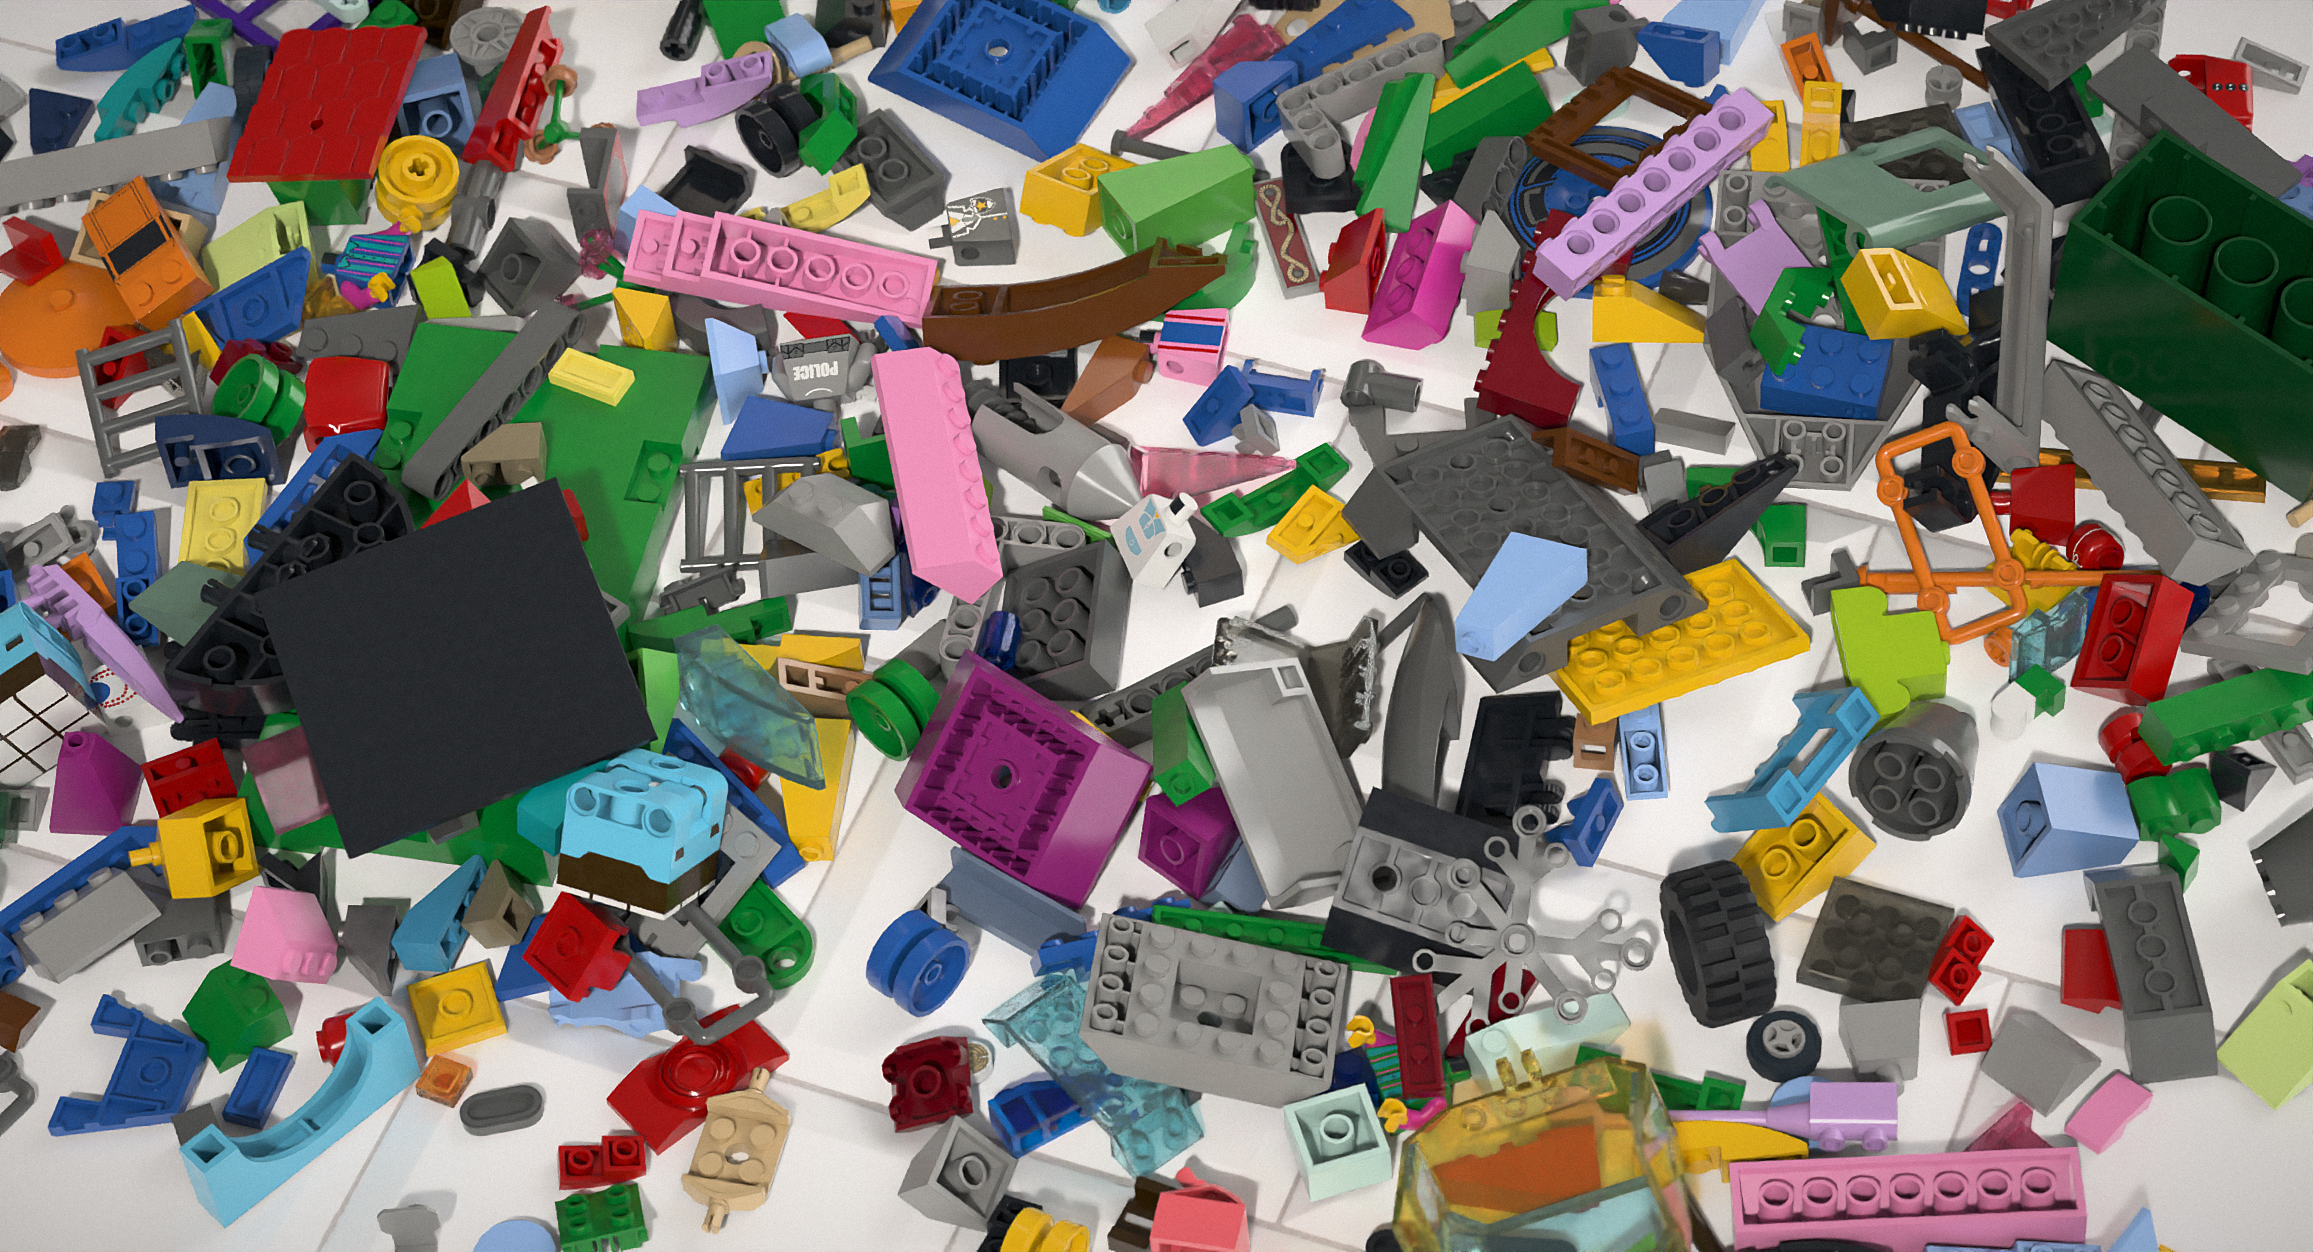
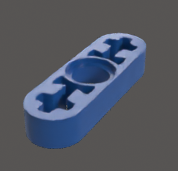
[1956,223,2002,317]

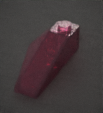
[1130,446,1296,500]

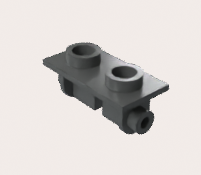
[659,564,742,615]

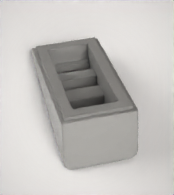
[2230,36,2310,95]

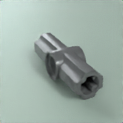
[445,160,503,265]

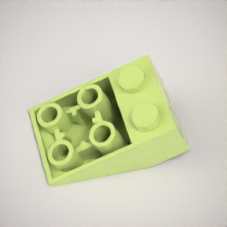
[201,200,320,297]
[2217,959,2313,1111]

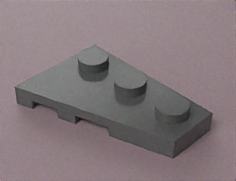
[295,304,423,378]

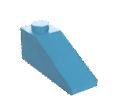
[391,855,488,972]

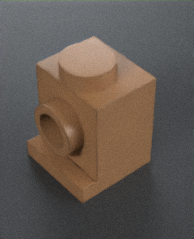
[1573,713,1618,772]

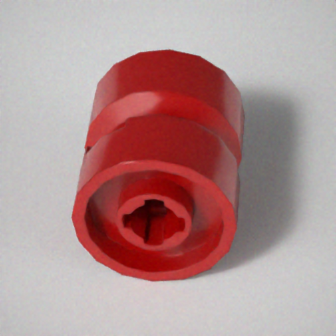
[2098,712,2173,786]

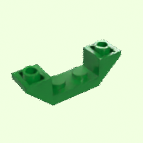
[798,72,857,176]
[1749,268,1835,377]

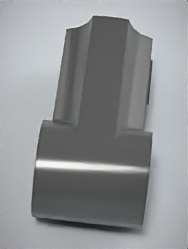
[1340,361,1422,413]

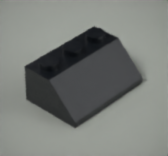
[814,0,889,49]
[1870,0,1988,41]

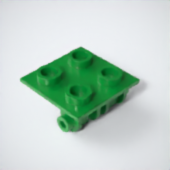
[555,1183,649,1252]

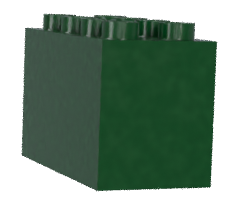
[2046,128,2313,504]

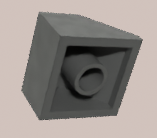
[475,217,580,318]

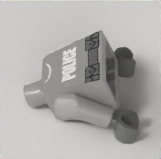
[768,331,886,424]

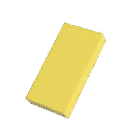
[548,348,635,407]

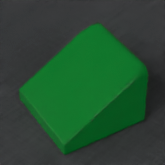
[2157,833,2201,894]

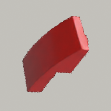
[1927,915,1995,1006]
[556,1135,647,1190]

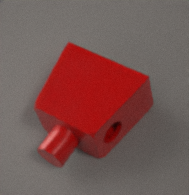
[1989,464,2075,547]

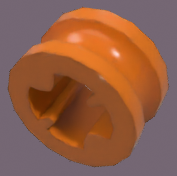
[1983,626,2024,667]

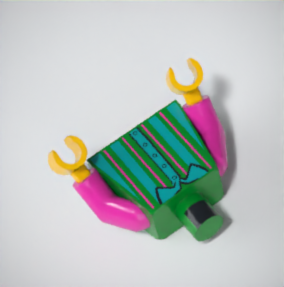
[1346,1015,1470,1137]

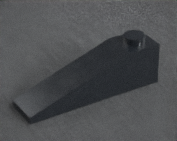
[1635,453,1798,576]

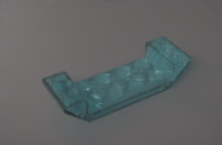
[982,974,1204,1180]

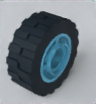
[233,44,274,125]

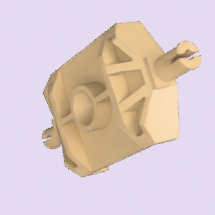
[681,1068,791,1235]

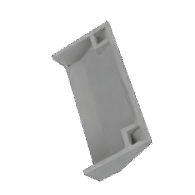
[1181,657,1389,910]

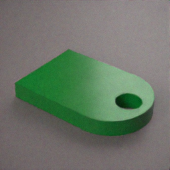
[706,877,814,990]

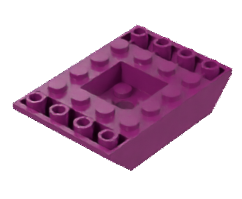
[894,649,1153,910]

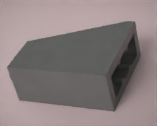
[758,539,859,599]

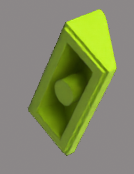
[409,256,472,320]

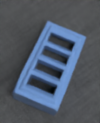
[858,546,902,631]

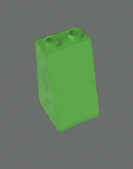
[1097,144,1257,257]

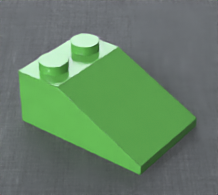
[625,648,680,754]

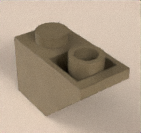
[461,422,547,487]
[460,859,536,949]

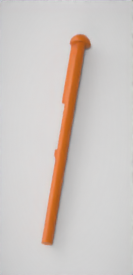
[1856,565,2163,595]

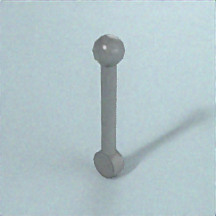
[0,505,75,545]

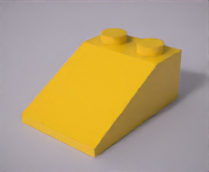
[1019,143,1139,237]
[1592,274,1706,343]
[1730,791,1877,923]

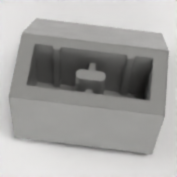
[1460,210,1521,317]

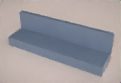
[1199,833,1266,916]
[936,846,1087,975]

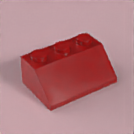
[2070,574,2194,706]

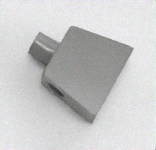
[1838,999,1920,1097]

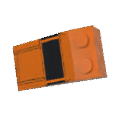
[80,175,215,332]

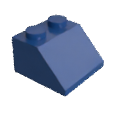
[1212,61,1299,154]

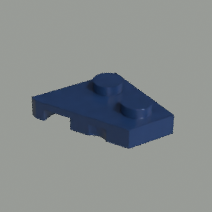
[29,87,96,155]

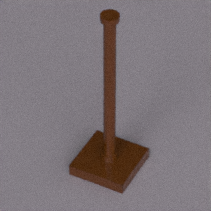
[1824,0,1989,94]

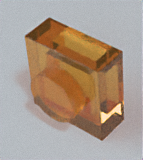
[415,1054,474,1109]

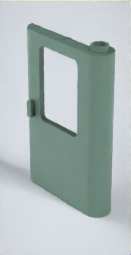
[1764,126,2007,258]

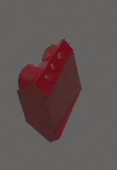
[881,1036,974,1133]

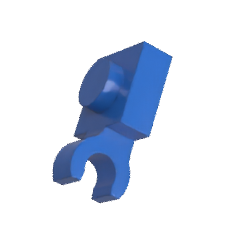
[92,481,137,541]

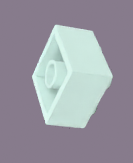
[1283,1083,1392,1202]

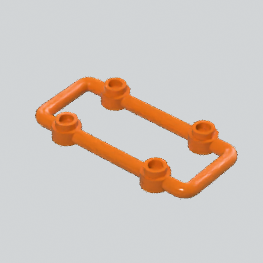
[1875,421,2028,645]

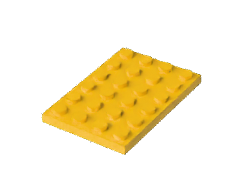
[1547,558,1810,726]

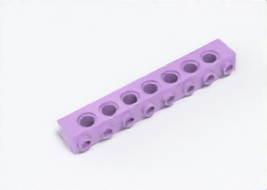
[1532,87,1775,302]

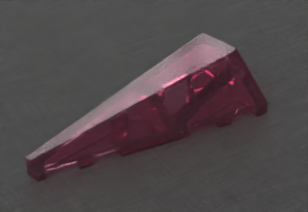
[1125,14,1287,140]

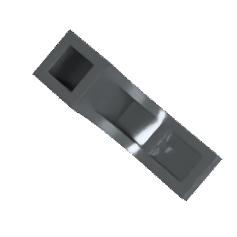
[668,291,771,357]

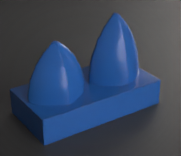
[1544,778,1624,867]

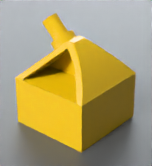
[128,797,260,899]

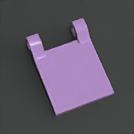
[1697,198,1813,318]

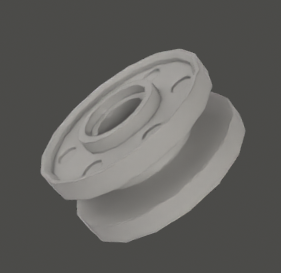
[449,7,523,83]

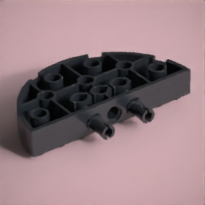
[163,452,416,716]

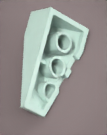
[1463,992,1630,1128]

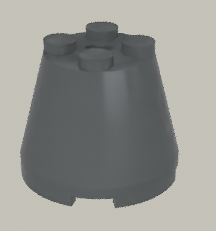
[1848,700,1979,841]
[2250,808,2313,928]

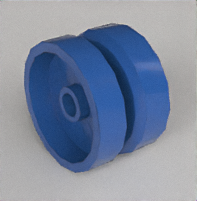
[865,909,971,1018]

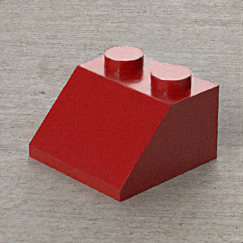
[1319,208,1387,315]

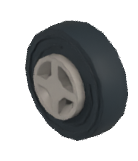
[1746,1010,1822,1083]

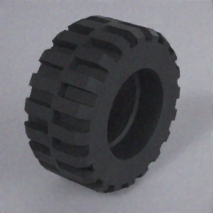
[1659,859,1777,1029]

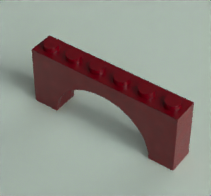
[1473,208,1636,430]

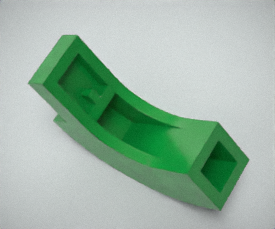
[1150,222,1256,323]

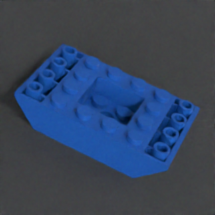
[867,0,1132,163]

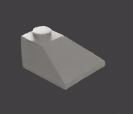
[897,1115,1018,1233]

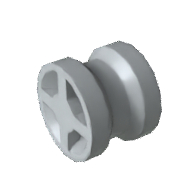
[1924,65,1963,112]

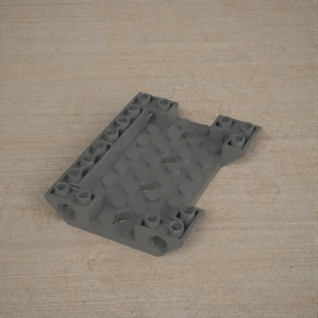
[1341,414,1708,694]

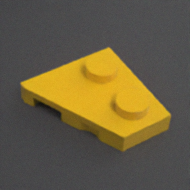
[1266,484,1361,565]

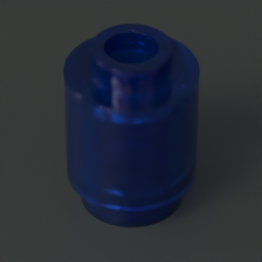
[976,611,1022,670]

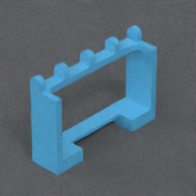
[1704,686,1880,833]

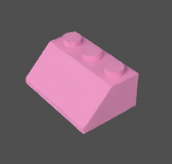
[230,885,338,984]

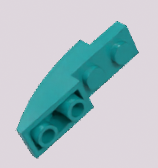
[93,38,189,143]

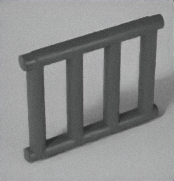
[75,318,205,479]
[679,457,822,573]

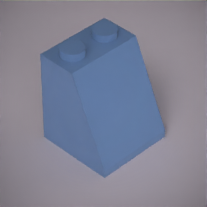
[397,52,475,155]
[1997,762,2140,878]

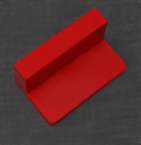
[0,216,65,286]

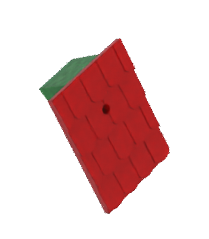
[226,25,428,226]

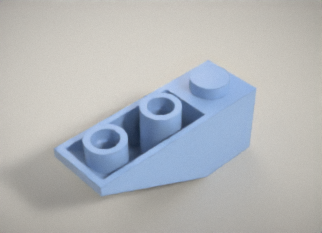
[1618,703,1668,801]

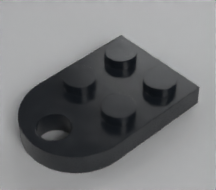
[1280,139,1361,215]

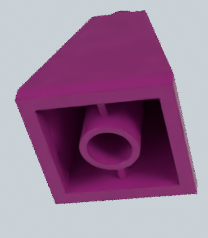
[49,731,144,836]
[1138,787,1240,901]

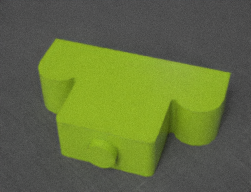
[1830,586,1951,741]

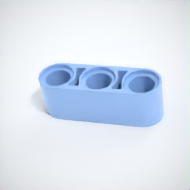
[764,12,833,79]

